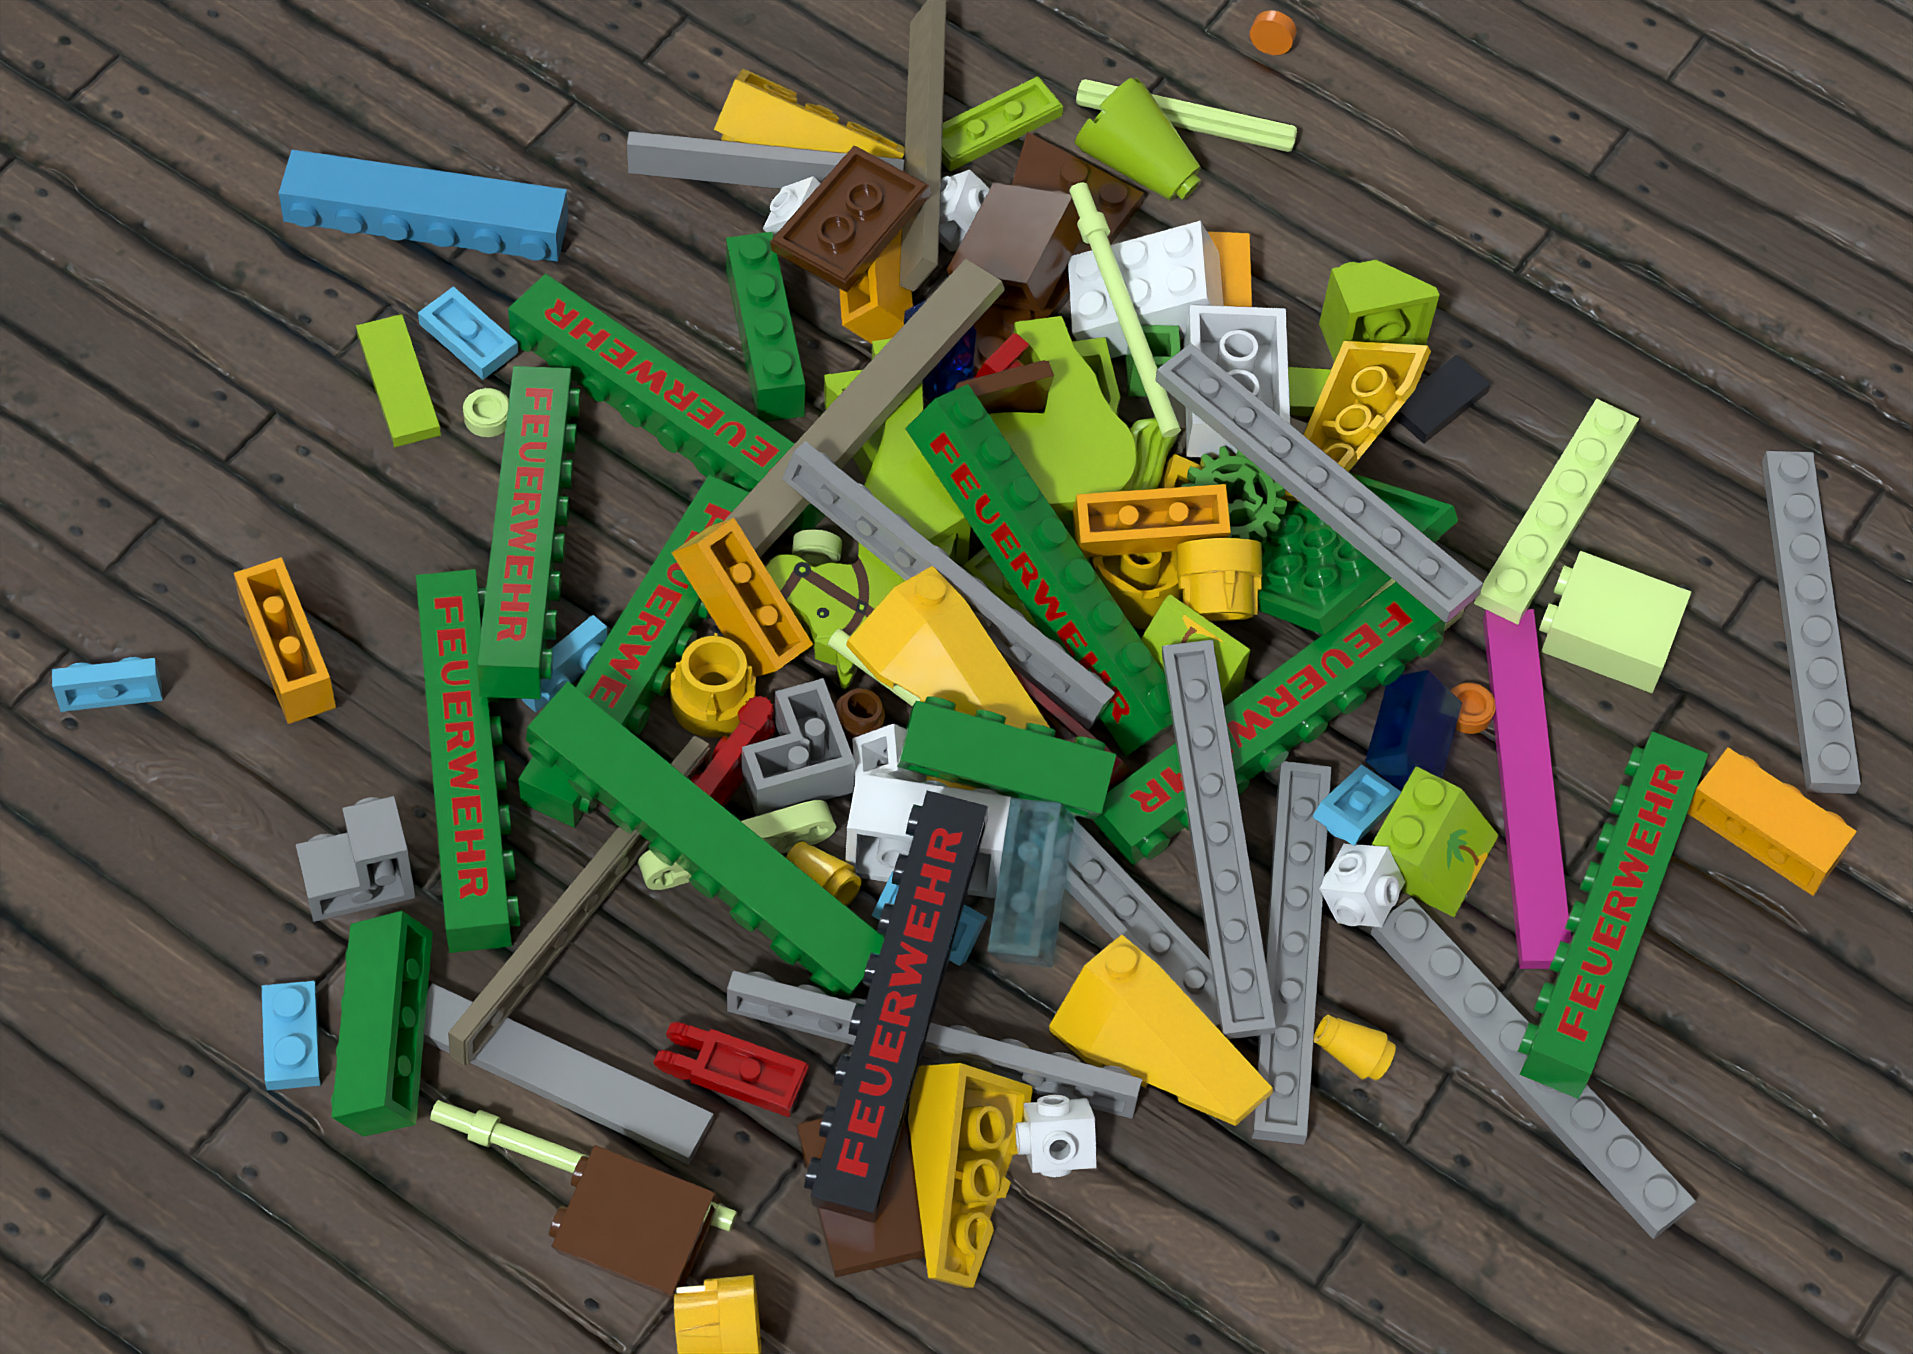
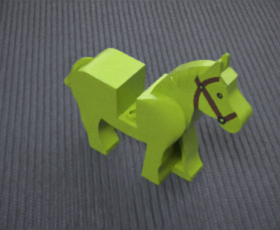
[766,316,1179,689]

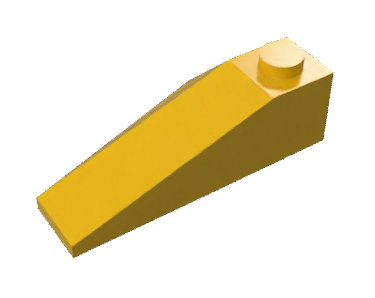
[714,69,905,159]
[1280,341,1431,502]
[846,566,1050,729]
[1049,934,1273,1126]
[908,1063,1033,1288]

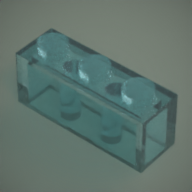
[988,798,1075,968]

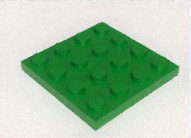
[1237,472,1458,635]

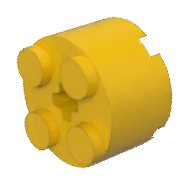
[1091,551,1183,630]

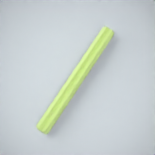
[1076,79,1297,152]

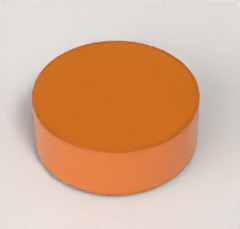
[1250,10,1297,55]
[1444,683,1496,734]

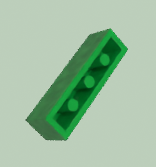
[726,232,805,422]
[897,696,1116,820]
[331,911,433,1137]

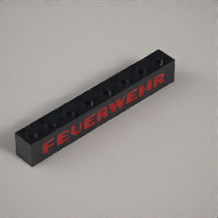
[804,790,988,1223]

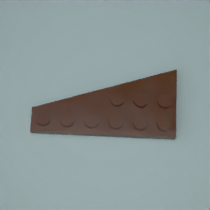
[959,132,1144,377]

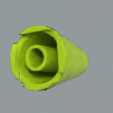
[1074,78,1201,201]

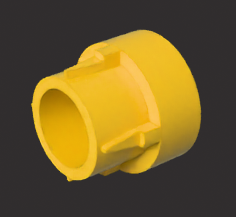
[1177,538,1262,621]
[670,633,756,738]
[674,1275,761,1354]

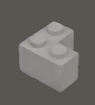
[742,678,855,816]
[296,796,415,922]

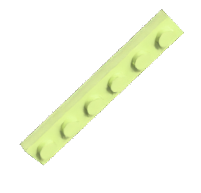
[1474,399,1639,625]

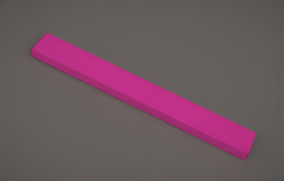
[1483,609,1571,969]

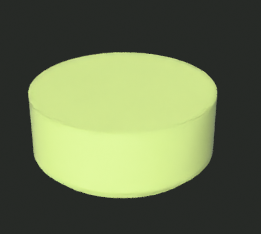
[463,388,509,437]
[792,529,842,567]

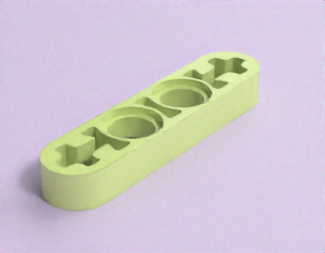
[638,800,836,890]

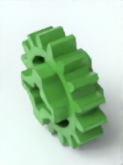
[1182,446,1287,545]

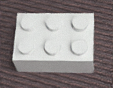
[1068,221,1224,358]
[1184,305,1290,458]
[845,773,1011,899]

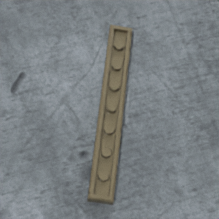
[899,0,947,291]
[724,258,1005,558]
[448,736,710,1066]

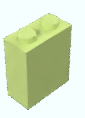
[1539,551,1691,693]

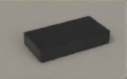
[1393,354,1491,444]

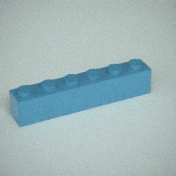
[279,149,569,262]

